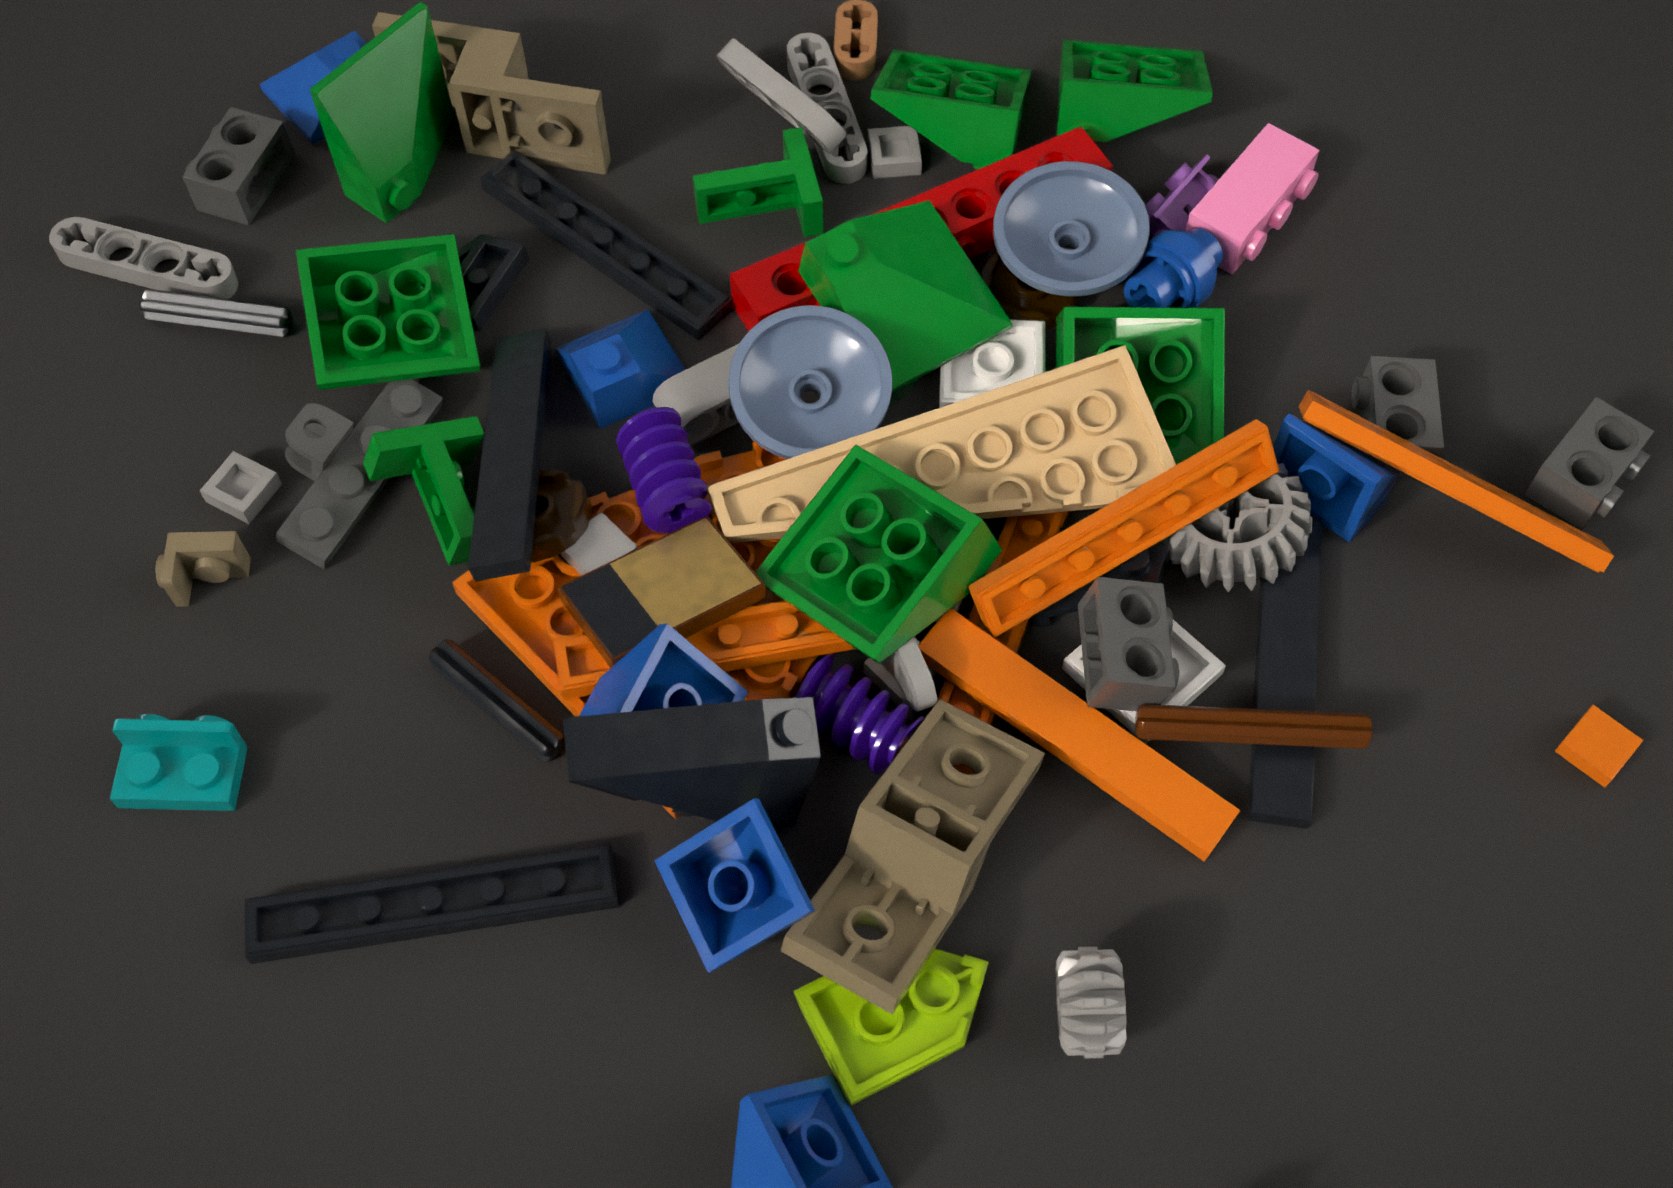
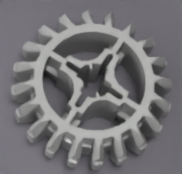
[1161,463,1312,593]

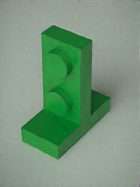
[693,127,823,237]
[363,416,484,566]

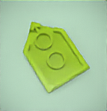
[794,948,989,1105]

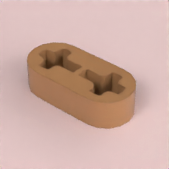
[834,0,878,81]

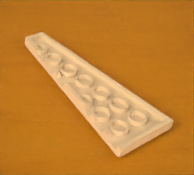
[707,345,1176,543]

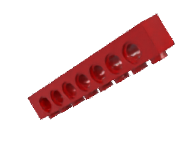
[730,126,1113,332]

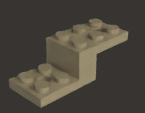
[372,12,611,175]
[781,699,1045,1014]

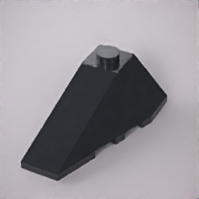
[563,697,821,828]

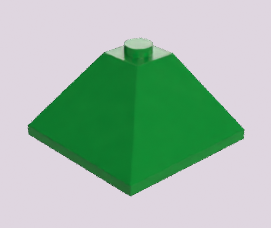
[309,2,454,224]
[1056,39,1213,142]
[870,49,1032,170]
[798,200,1013,392]
[296,234,480,390]
[1056,307,1225,465]
[755,444,1002,664]

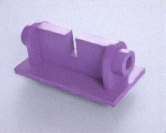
[1145,154,1219,239]

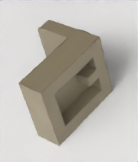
[155,531,251,607]

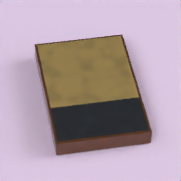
[558,516,766,668]

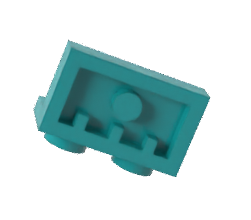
[110,714,248,811]

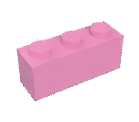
[1185,123,1320,275]

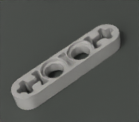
[787,33,867,184]
[716,38,847,154]
[49,217,239,299]

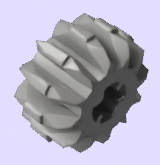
[1056,947,1127,1059]

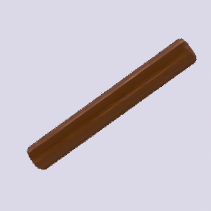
[1135,704,1373,749]

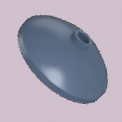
[993,161,1150,296]
[728,305,892,459]

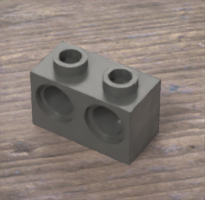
[182,107,295,226]
[1351,356,1444,477]
[1525,397,1654,530]
[1078,577,1179,712]

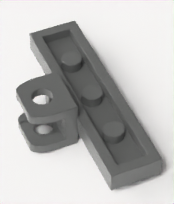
[276,379,443,569]

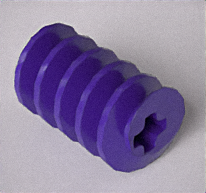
[616,407,713,533]
[796,653,925,775]

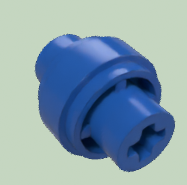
[1124,229,1223,308]

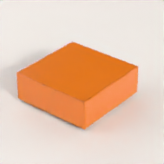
[1555,705,1644,788]

